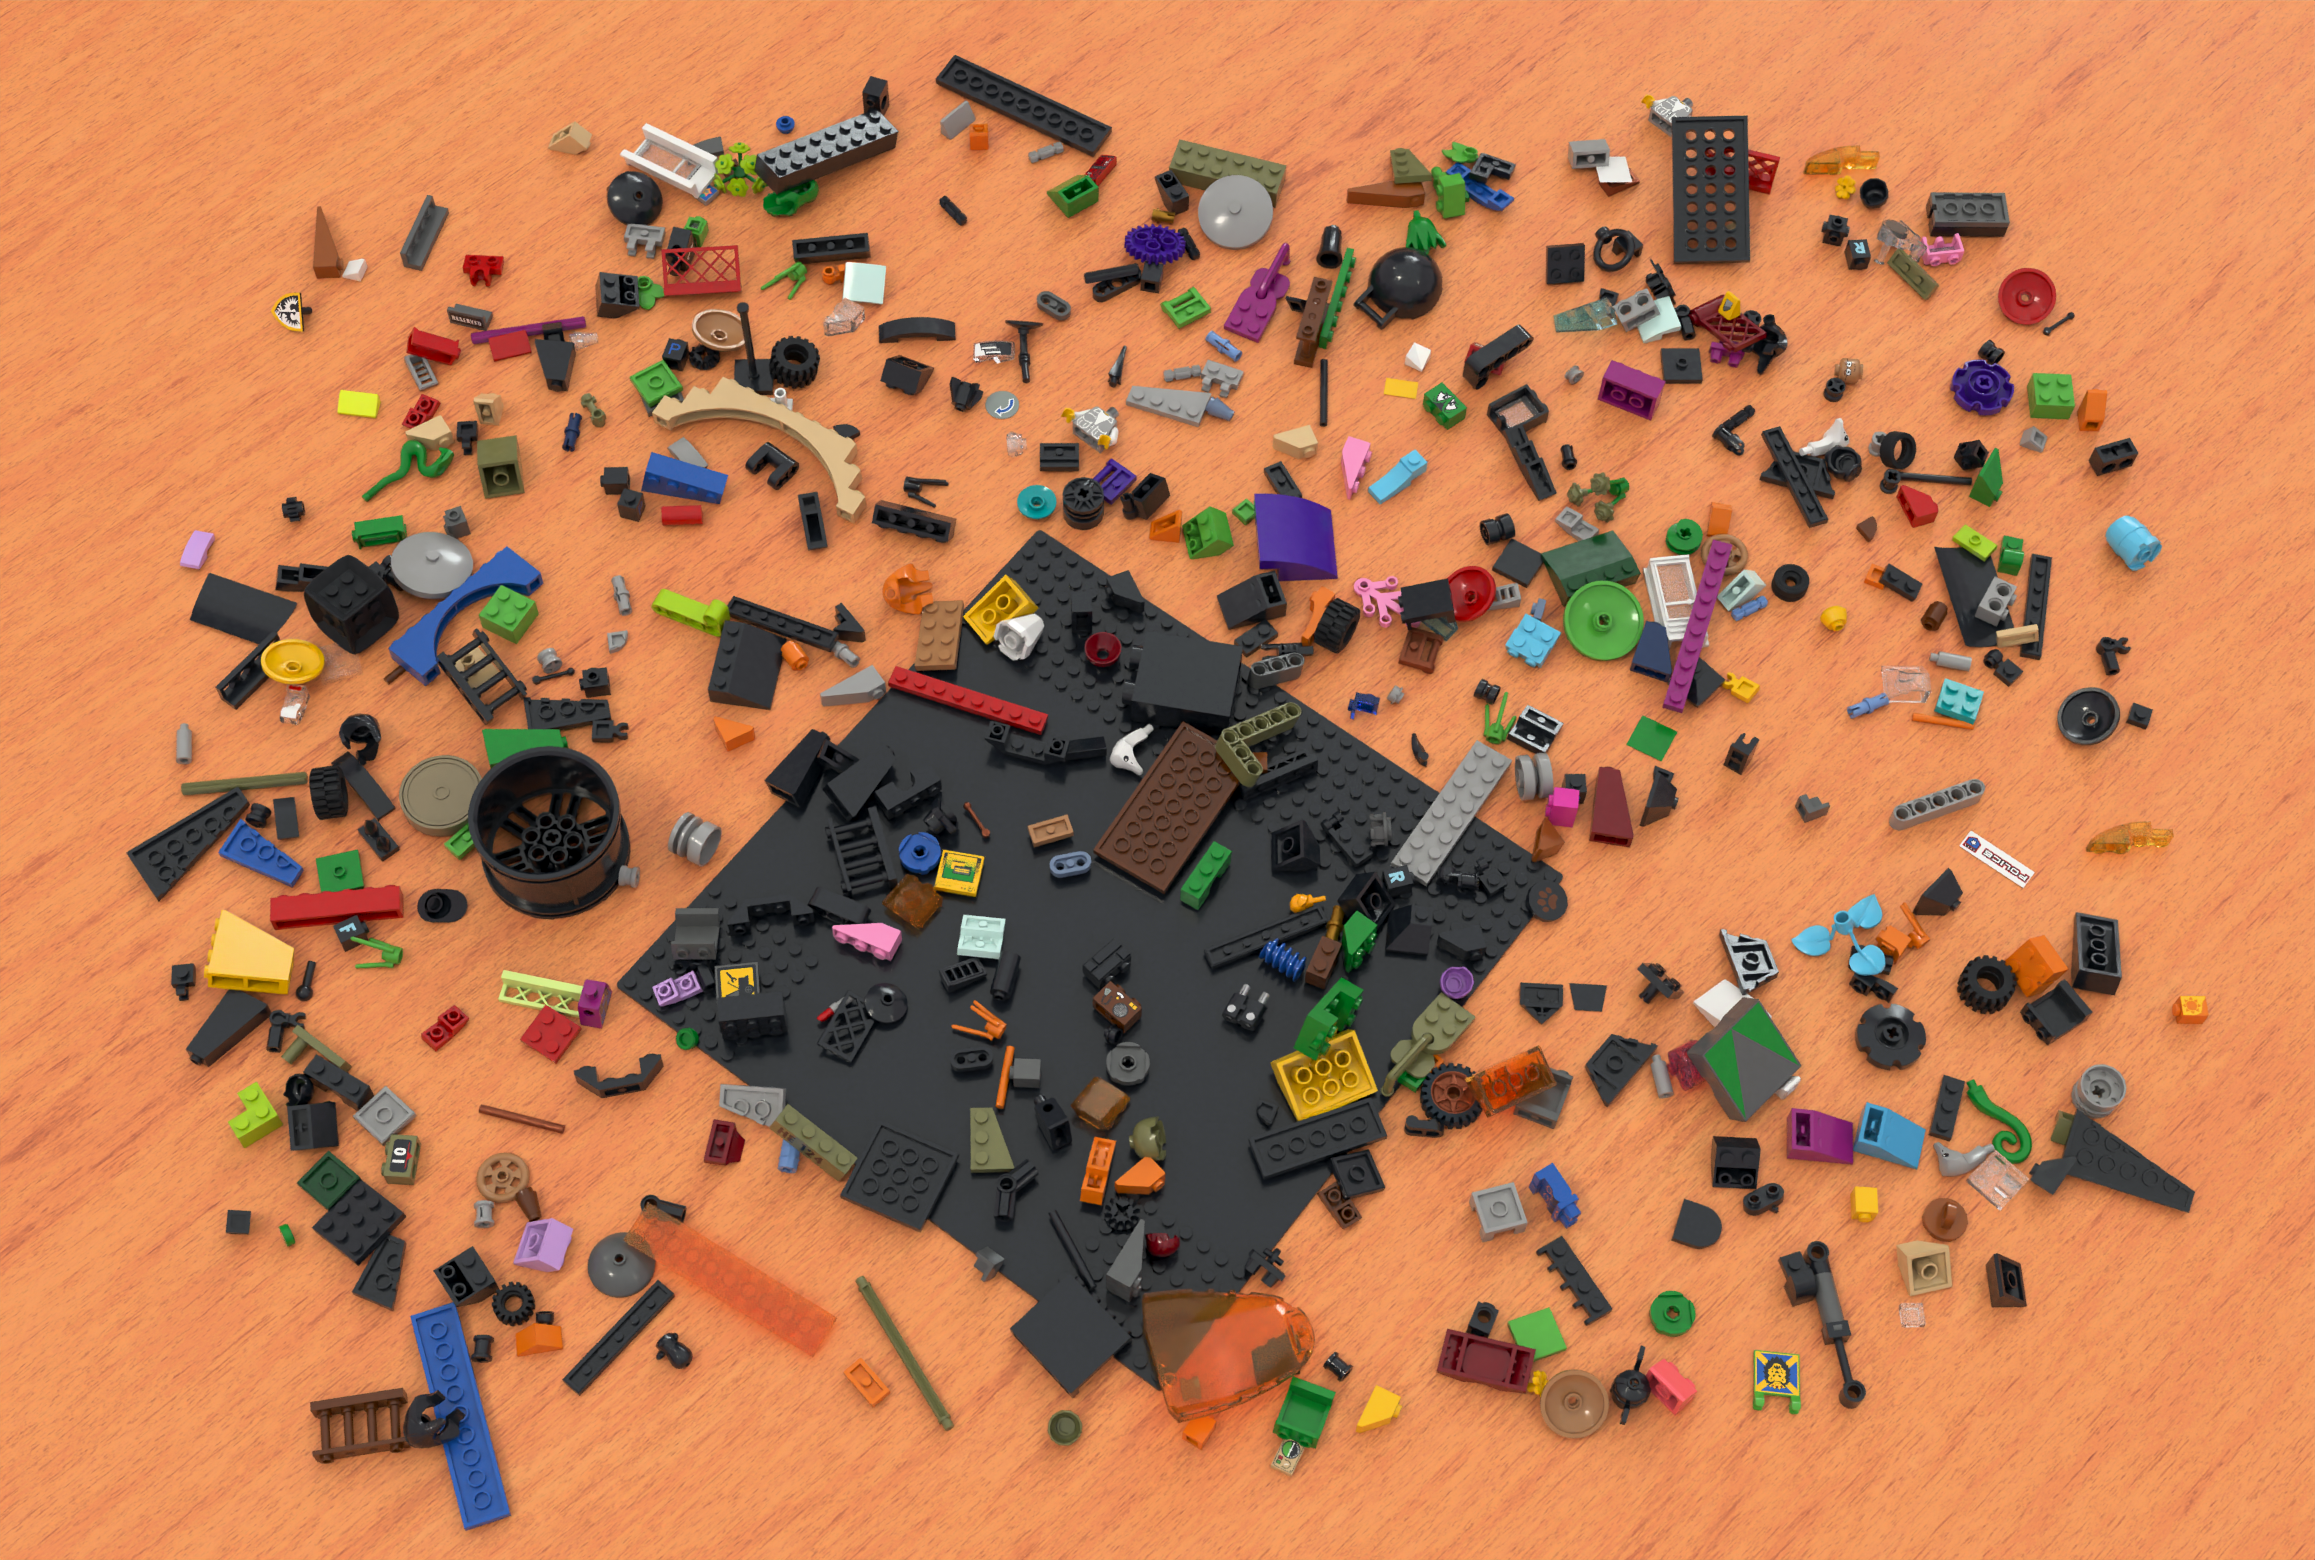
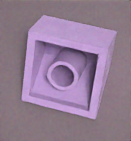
[513,1218,573,1272]

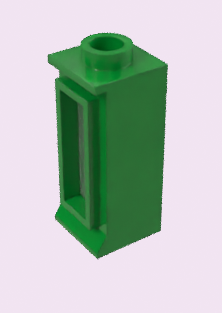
[352,515,407,549]

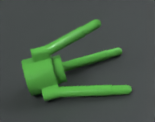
[761,261,807,299]
[1483,692,1516,744]
[351,937,403,968]

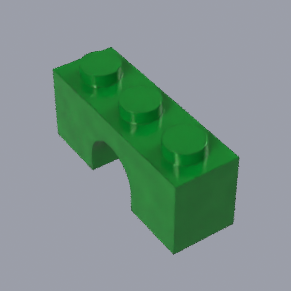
[1180,841,1232,910]

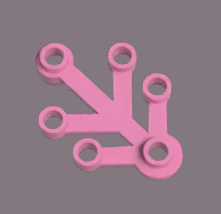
[1354,576,1421,628]

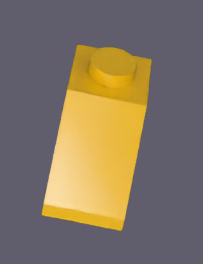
[1355,1385,1402,1433]

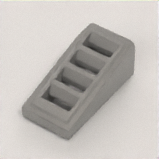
[404,354,438,391]
[1487,583,1521,611]

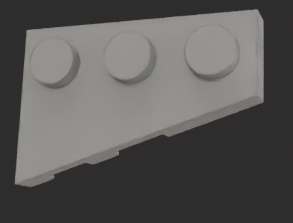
[719,1084,786,1127]

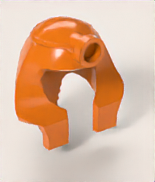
[882,563,934,615]

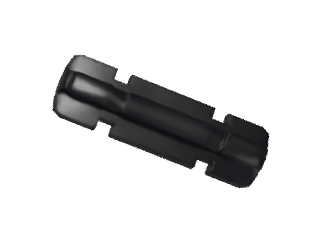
[939,196,967,226]
[1178,227,1200,260]
[1723,405,1755,431]

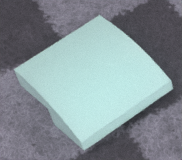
[842,262,886,305]
[1637,296,1681,344]
[957,915,1006,959]

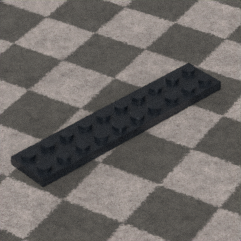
[936,55,1112,157]

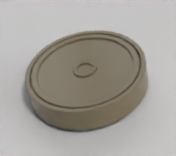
[399,755,482,837]

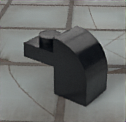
[1778,1251,1817,1307]

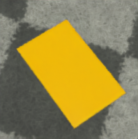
[1384,378,1419,399]

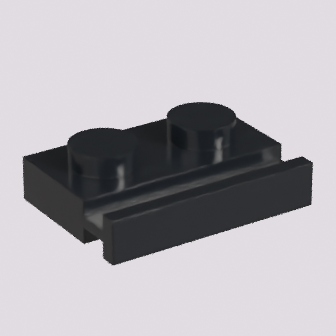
[1040,443,1079,471]

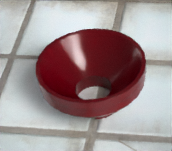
[1085,632,1121,667]

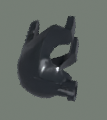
[1742,314,1788,375]
[339,713,381,766]
[403,1390,465,1449]

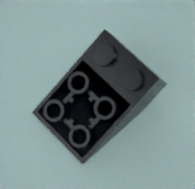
[1217,570,1287,630]

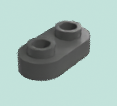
[1037,291,1071,320]

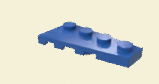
[218,819,304,888]

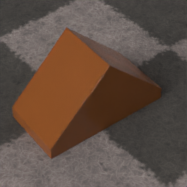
[1531,818,1565,862]

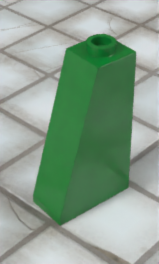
[482,729,569,769]

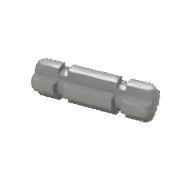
[1028,142,1064,163]
[1163,365,1201,382]

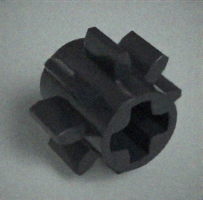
[282,497,305,522]

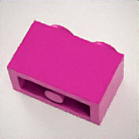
[1545,787,1579,828]

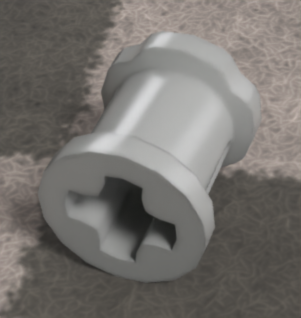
[1868,432,1887,457]
[474,1200,495,1228]

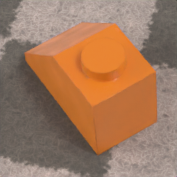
[1115,1157,1166,1195]

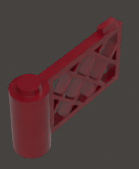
[1688,294,1766,352]

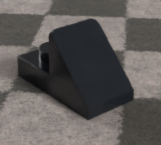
[833,602,866,643]
[817,739,859,774]

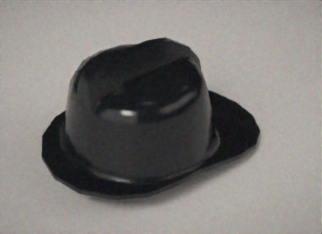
[417,889,468,923]

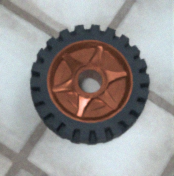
[1420,1063,1486,1129]

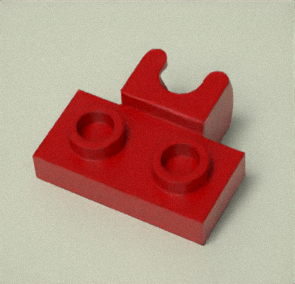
[463,255,504,287]

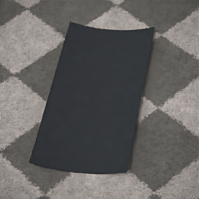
[1934,547,2014,647]

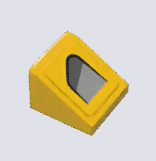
[1718,291,1741,320]

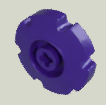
[1950,359,2014,415]

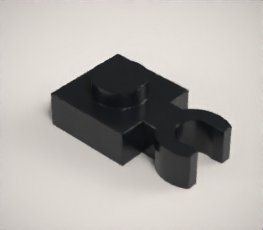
[592,720,629,742]

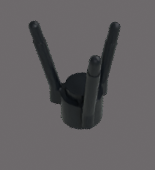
[903,476,949,508]

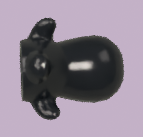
[656,1333,693,1369]

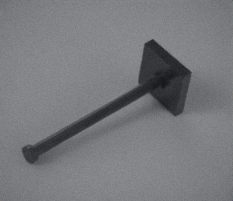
[734,302,774,395]

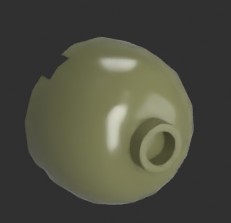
[1129,1116,1166,1161]

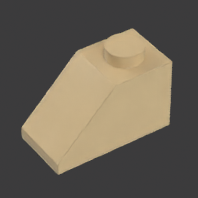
[548,121,592,155]
[473,393,504,426]
[405,415,455,451]
[1272,425,1318,459]

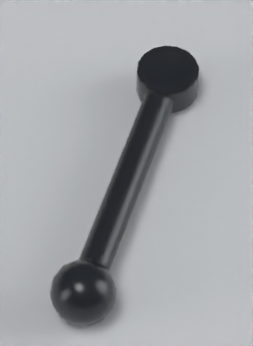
[2043,312,2075,335]
[532,668,575,685]

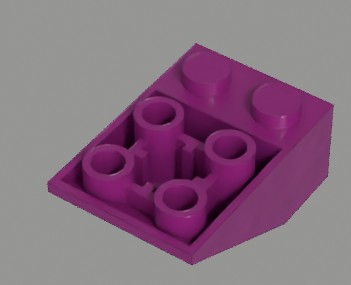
[1787,1108,1853,1165]

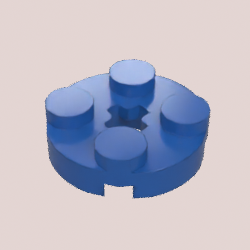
[899,832,941,875]

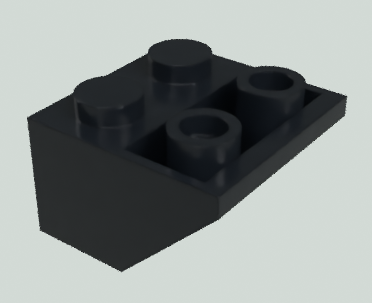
[595,272,639,318]
[287,1102,339,1151]
[1711,1136,1761,1189]
[433,1246,500,1307]

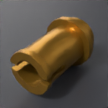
[1151,208,1175,224]

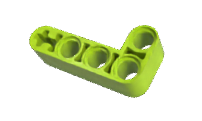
[651,589,730,637]

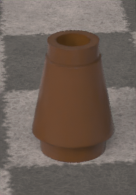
[515,1187,542,1222]

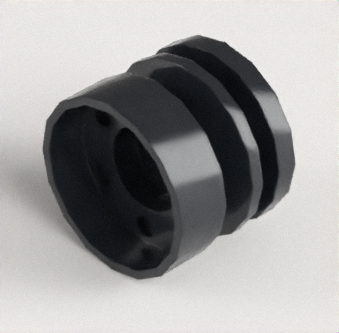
[1063,477,1104,530]

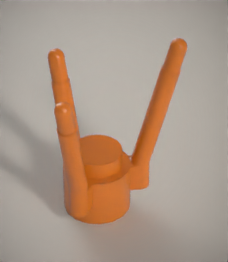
[1886,902,1930,950]
[951,1000,1007,1041]

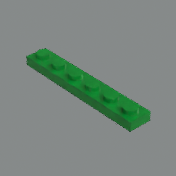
[1319,248,1356,349]

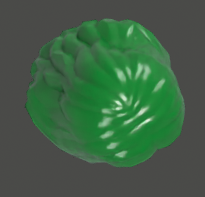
[763,180,819,217]

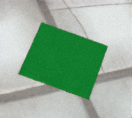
[1626,715,1677,761]

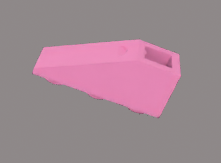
[1341,436,1372,499]
[832,923,902,961]

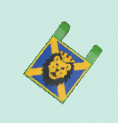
[1753,1350,1801,1414]

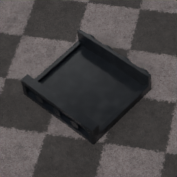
[1010,1273,1132,1398]

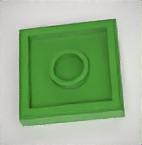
[630,360,683,408]
[1507,1307,1567,1362]

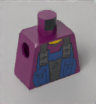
[578,979,612,1029]

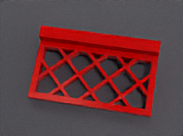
[1705,149,1780,195]
[661,245,742,296]

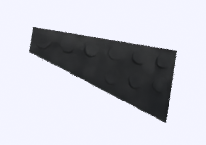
[126,787,250,901]

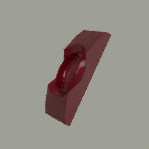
[1437,1329,1536,1394]

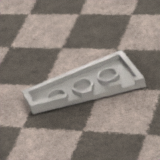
[1126,386,1212,427]

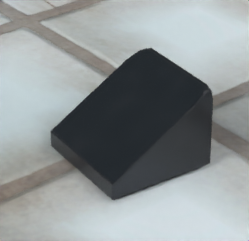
[1285,296,1307,313]
[542,322,565,342]

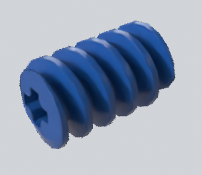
[1259,938,1307,982]

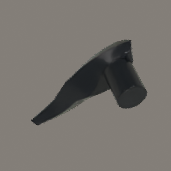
[1412,733,1429,767]

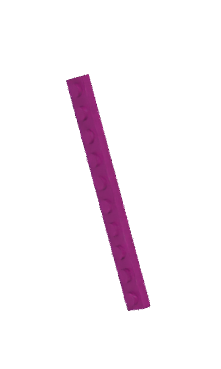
[1662,539,1732,713]

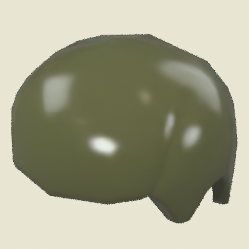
[1047,1410,1082,1446]

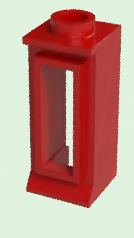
[406,327,461,366]

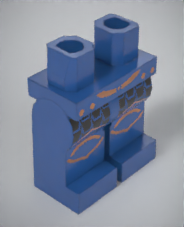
[1529,1163,1581,1229]

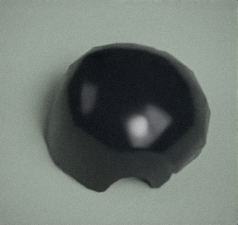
[1860,178,1889,209]
[283,1074,314,1106]

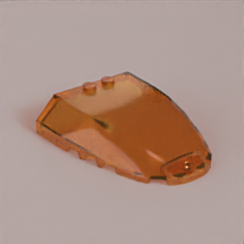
[1142,1289,1315,1423]

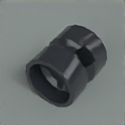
[1480,513,1515,546]

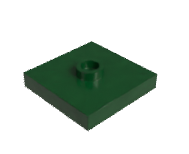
[297,1151,361,1211]

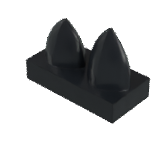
[357,818,400,862]

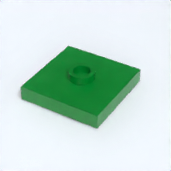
[316,849,365,892]

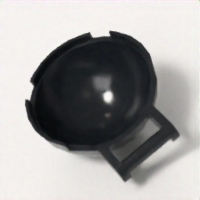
[1353,247,1443,330]

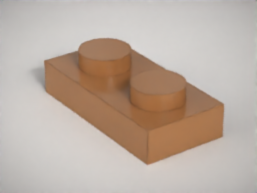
[1027,815,1074,847]

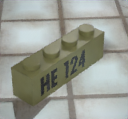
[769,1104,857,1182]

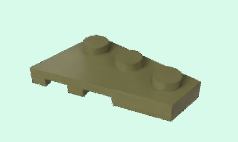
[1390,148,1432,184]
[970,1107,1014,1173]

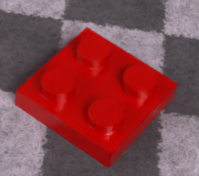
[520,1004,582,1064]

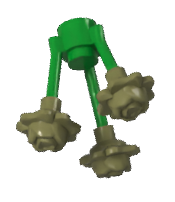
[1567,472,1629,523]

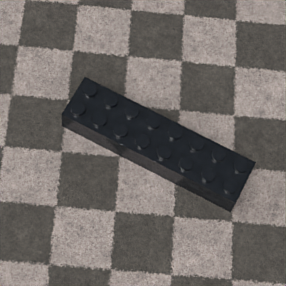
[754,109,899,195]

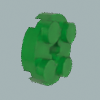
[1649,1291,1696,1337]

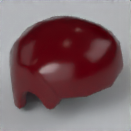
[1145,1233,1180,1257]

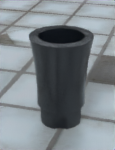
[1316,225,1343,269]

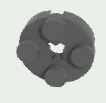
[1106,1042,1150,1085]

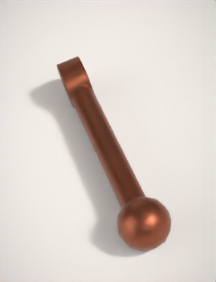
[963,802,990,838]

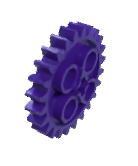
[1124,224,1186,265]

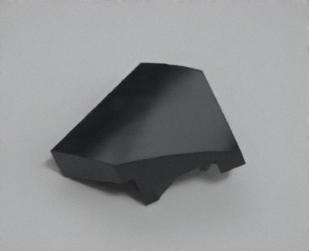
[1519,982,1563,1025]

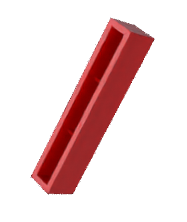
[270,885,404,930]

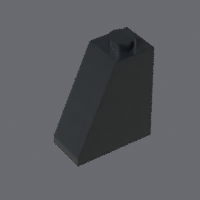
[535,339,576,392]

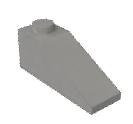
[820,665,886,707]

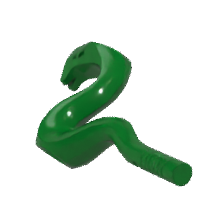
[362,440,454,502]

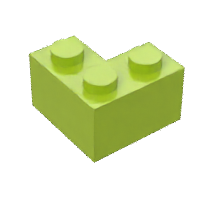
[228,1082,283,1148]

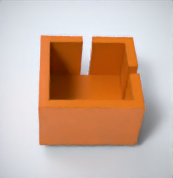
[2005,935,2069,997]

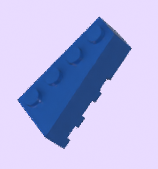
[641,452,728,504]

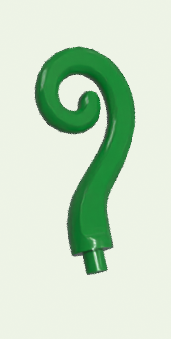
[1966,1079,2032,1164]

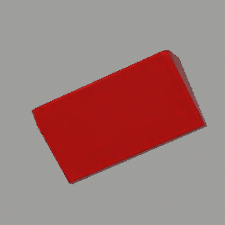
[488,330,532,362]

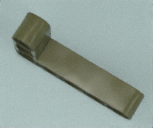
[1215,702,1302,787]

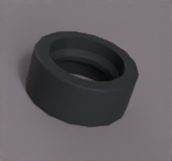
[1879,431,1916,469]

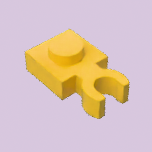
[1721,672,1760,703]

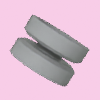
[1515,753,1553,801]

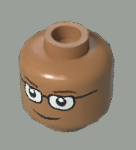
[1834,358,1863,384]

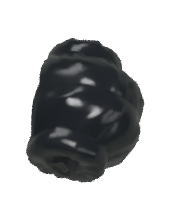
[1824,445,1862,482]

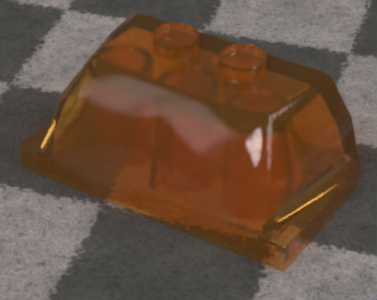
[1464,1045,1557,1118]

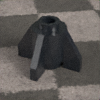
[949,377,983,412]

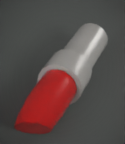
[816,996,853,1022]

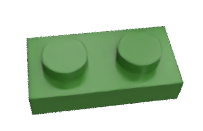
[444,823,475,860]

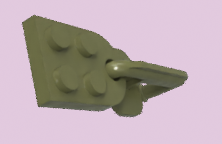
[1381,992,1476,1097]

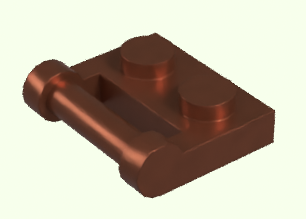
[1398,627,1444,674]

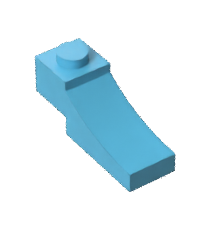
[1368,450,1428,505]

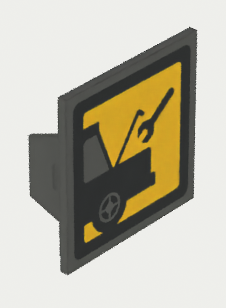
[715,962,760,999]

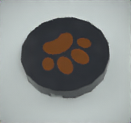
[1526,880,1568,922]

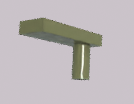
[281,1025,352,1072]

